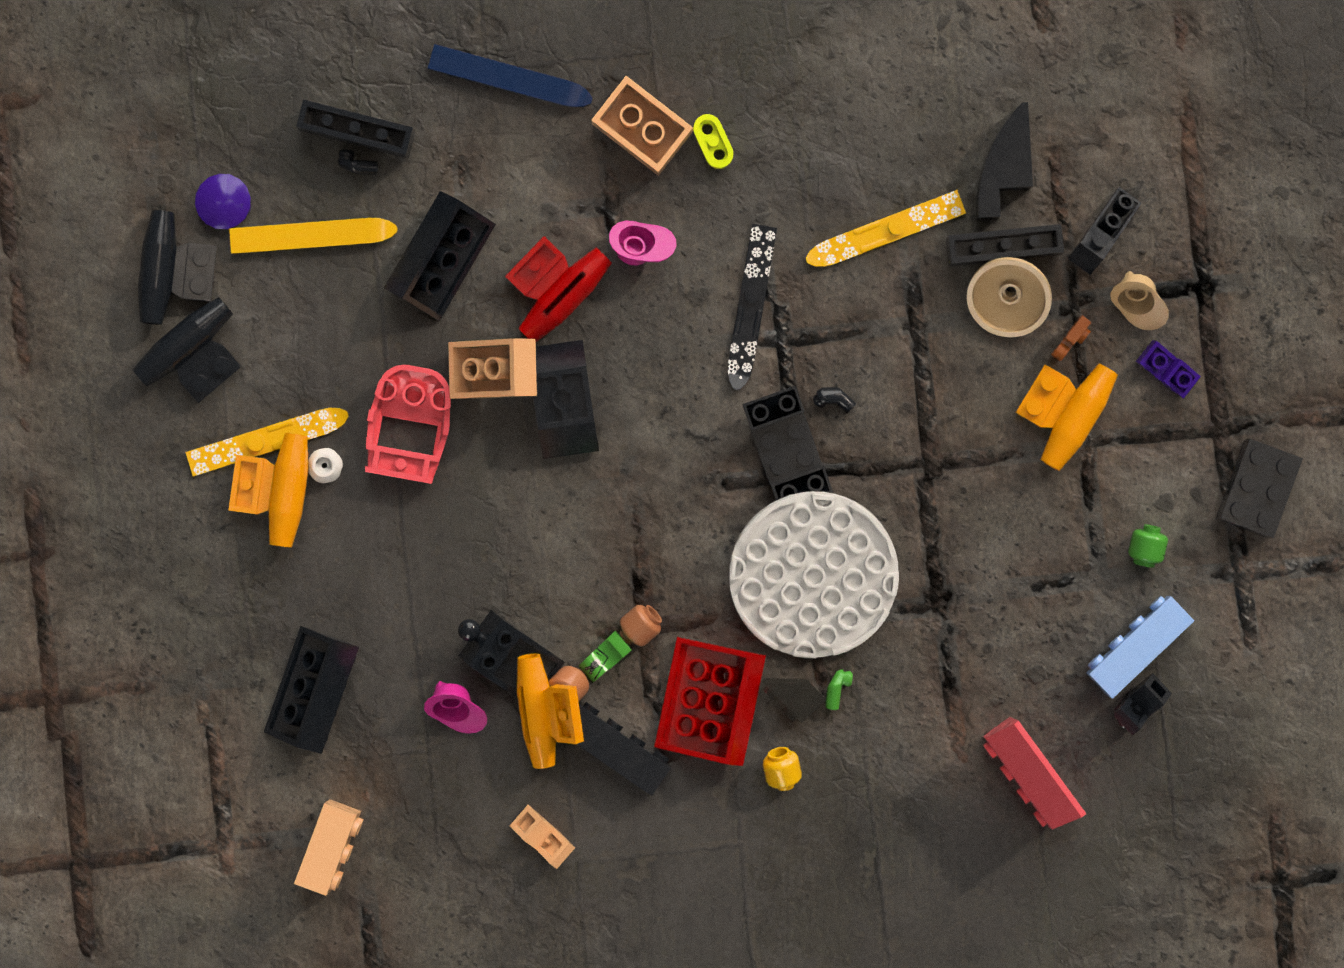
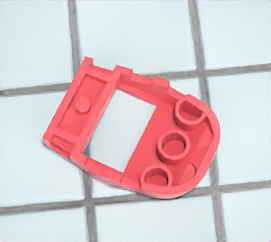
[365,365,451,484]

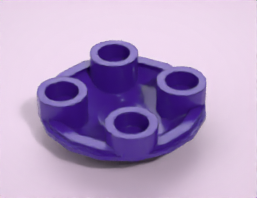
[195,174,251,230]

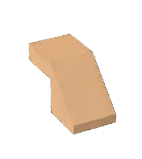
[510,805,575,869]

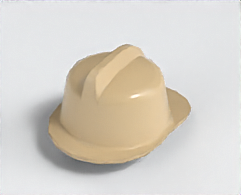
[1110,271,1169,330]

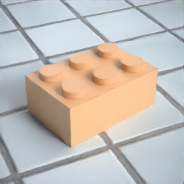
[591,76,693,176]
[448,338,537,399]
[294,799,364,896]

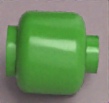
[1128,524,1168,568]

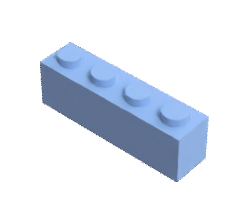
[1086,596,1194,699]

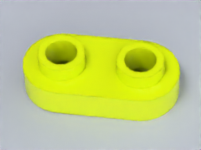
[693,114,733,169]

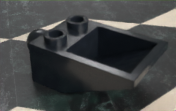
[458,610,565,698]

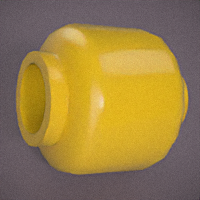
[763,747,802,791]

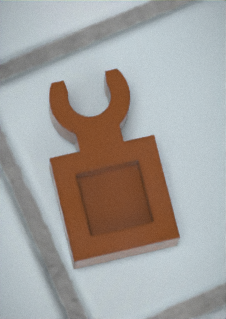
[1051,315,1091,362]

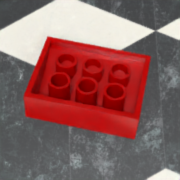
[654,637,766,766]

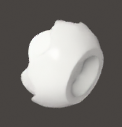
[308,448,343,483]

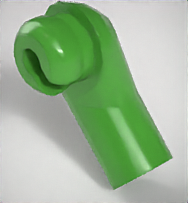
[825,669,853,710]

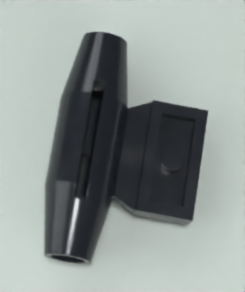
[138,210,217,325]
[133,297,241,403]

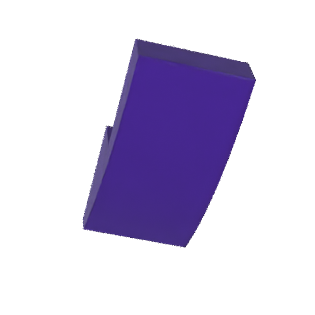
[1136,340,1201,399]

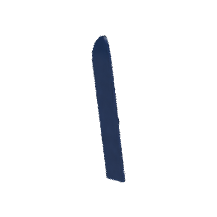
[428,44,592,107]

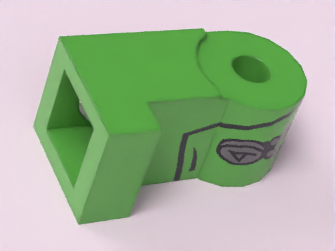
[578,630,632,683]

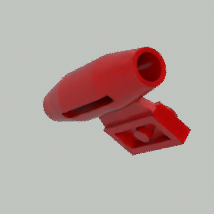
[505,236,612,342]

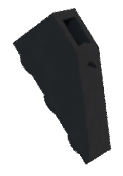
[1068,187,1142,275]

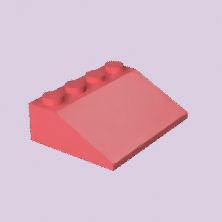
[983,717,1086,830]

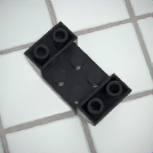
[533,340,599,459]
[742,385,833,500]

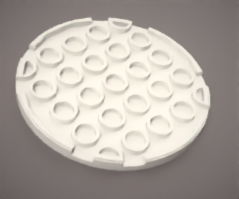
[729,491,899,659]

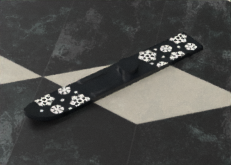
[728,224,777,390]

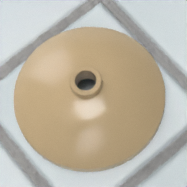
[967,257,1052,337]

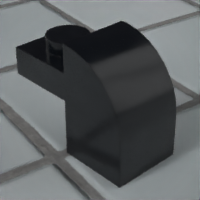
[1113,673,1172,736]

